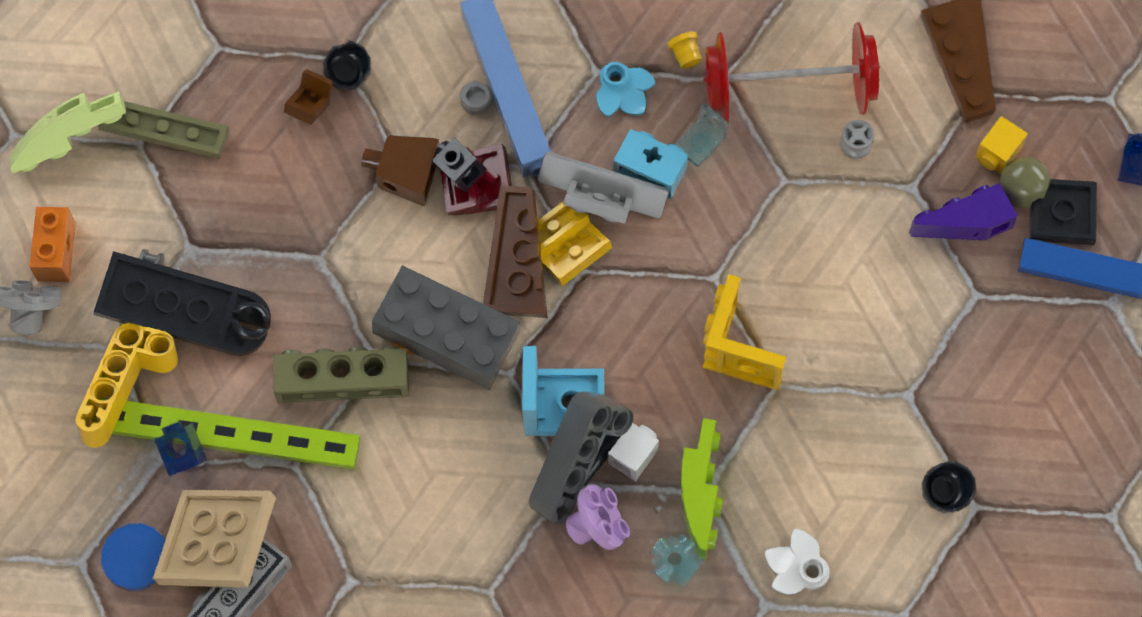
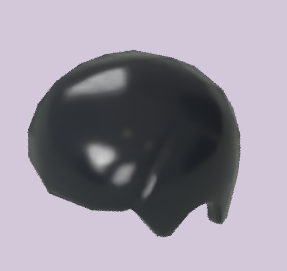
[323,41,371,91]
[921,461,976,513]

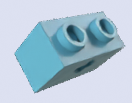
[613,129,688,199]

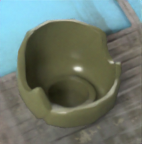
[1000,156,1051,208]

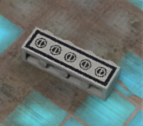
[187,538,293,617]

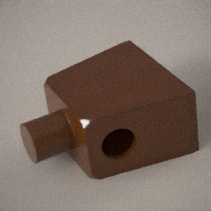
[361,135,440,206]

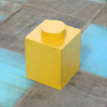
[975,116,1028,174]

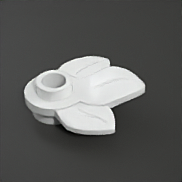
[765,529,830,595]

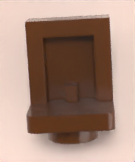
[284,69,333,125]

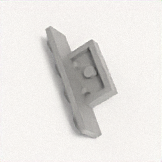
[538,152,669,223]

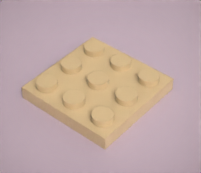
[153,490,276,588]

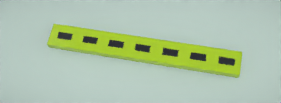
[101,398,361,470]

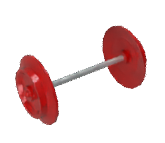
[703,22,880,125]

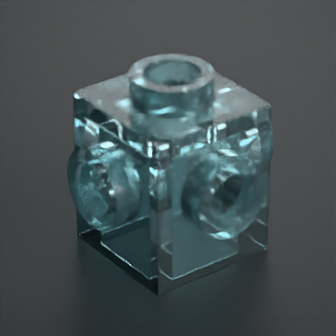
[650,533,704,587]

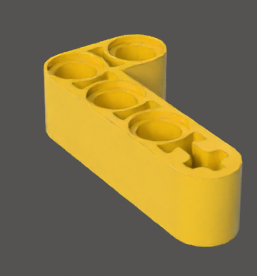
[75,323,178,448]

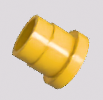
[667,31,703,69]

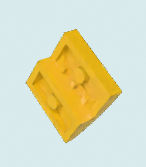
[538,201,612,286]

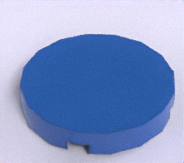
[101,523,165,591]

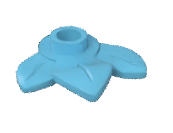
[596,62,656,117]

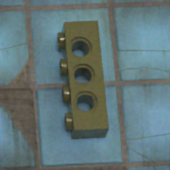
[273,345,409,403]

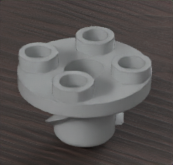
[0,280,61,335]

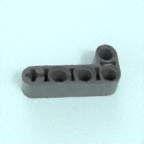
[529,391,634,525]

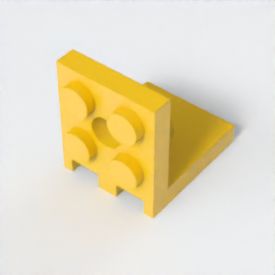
[703,274,786,391]

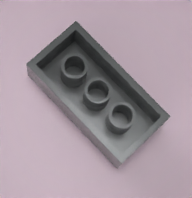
[372,265,520,390]

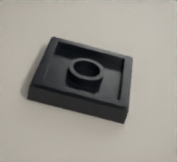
[1030,179,1097,245]

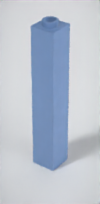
[460,0,551,177]

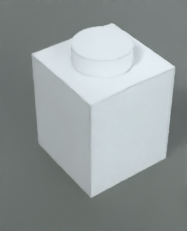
[608,423,659,482]

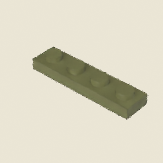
[97,101,230,159]

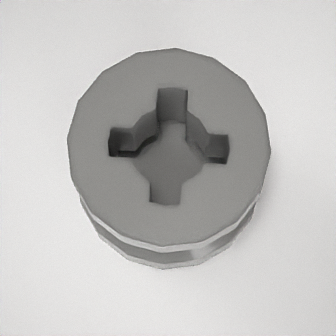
[840,119,874,159]

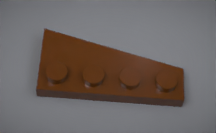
[920,0,996,123]
[483,185,548,318]

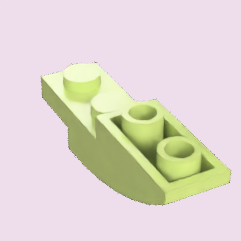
[9,91,126,174]

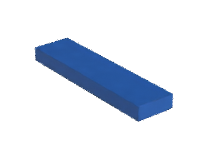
[1018,238,1142,299]

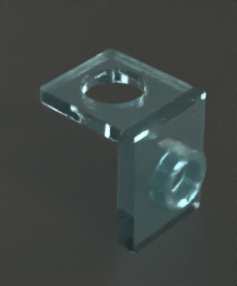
[675,103,728,167]

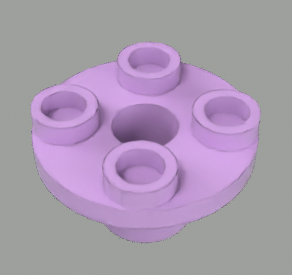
[566,485,630,550]

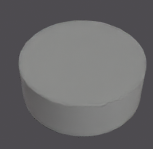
[460,81,492,115]

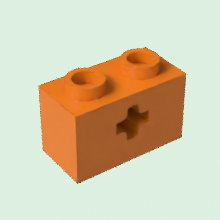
[29,207,76,282]

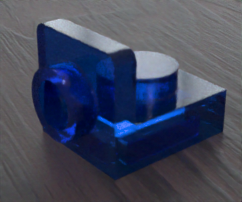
[1117,133,1142,186]

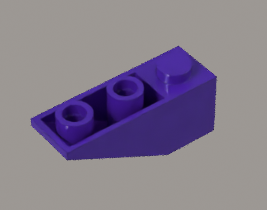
[909,183,1018,241]

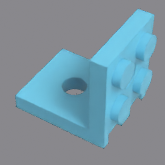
[522,346,604,436]

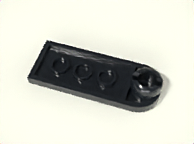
[94,251,271,356]

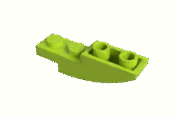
[681,418,723,559]

